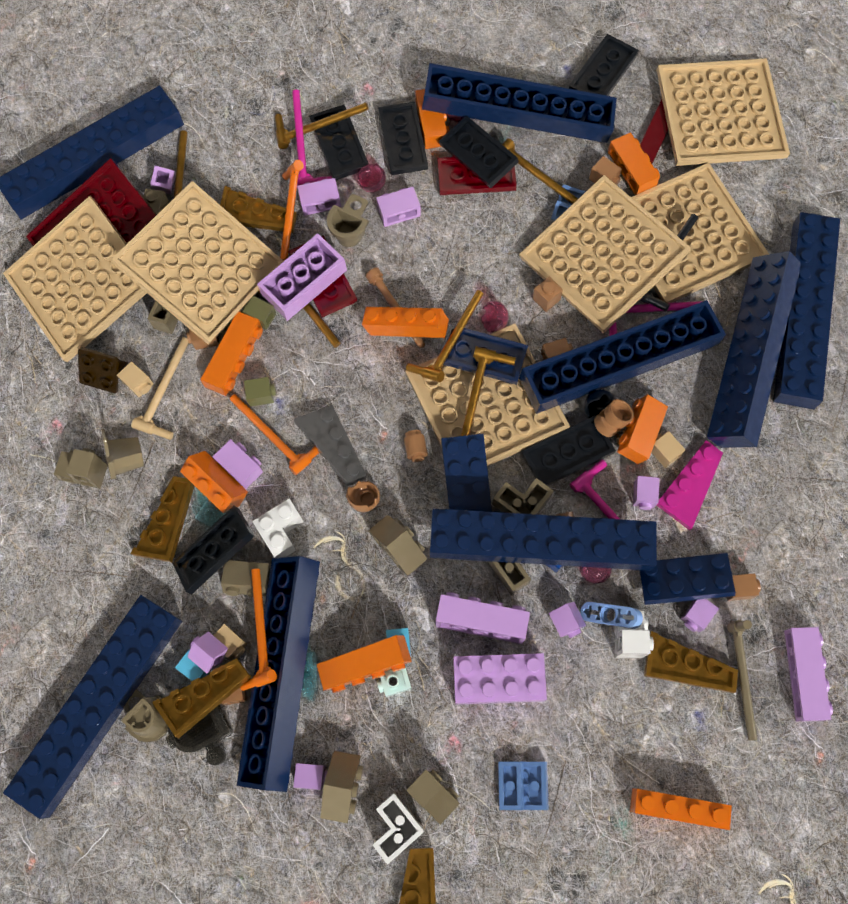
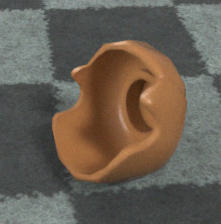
[346,481,380,513]

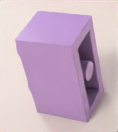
[297,178,341,216]
[376,187,421,227]
[212,439,263,489]

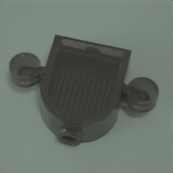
[166,686,234,766]

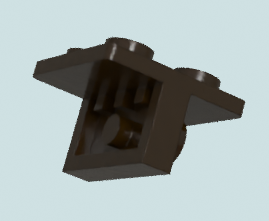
[78,347,128,394]

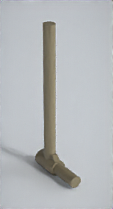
[727,620,758,740]

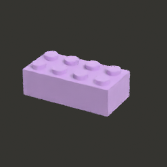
[257,233,347,321]
[436,592,530,644]
[453,653,547,705]

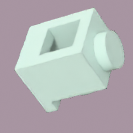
[376,668,412,697]

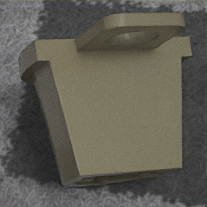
[327,194,369,247]
[101,429,144,480]
[121,690,170,742]

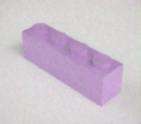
[784,627,833,722]

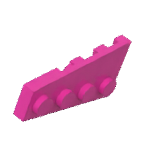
[656,440,723,530]

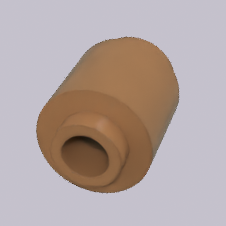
[404,430,428,462]

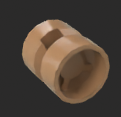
[594,399,634,437]

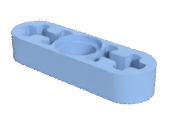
[580,602,643,629]

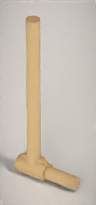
[131,337,189,440]

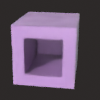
[151,166,175,195]
[633,476,659,510]
[681,599,719,632]
[549,602,586,638]
[187,632,228,673]
[293,763,328,790]

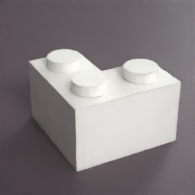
[252,499,303,558]
[614,611,654,658]
[373,793,425,865]

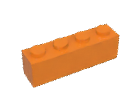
[362,307,449,338]
[200,312,263,396]
[316,635,412,693]
[630,788,732,830]

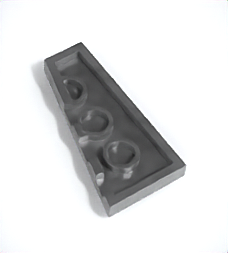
[294,405,367,486]

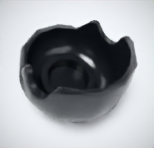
[584,390,616,418]

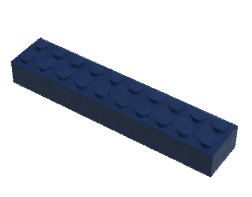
[422,63,617,143]
[0,85,184,220]
[773,212,840,410]
[707,251,801,448]
[519,300,726,414]
[430,509,657,571]
[236,556,320,792]
[3,594,183,819]

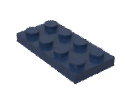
[440,324,528,385]
[441,434,492,512]
[640,553,736,605]

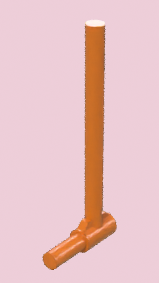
[280,160,304,261]
[230,394,319,475]
[240,569,277,691]

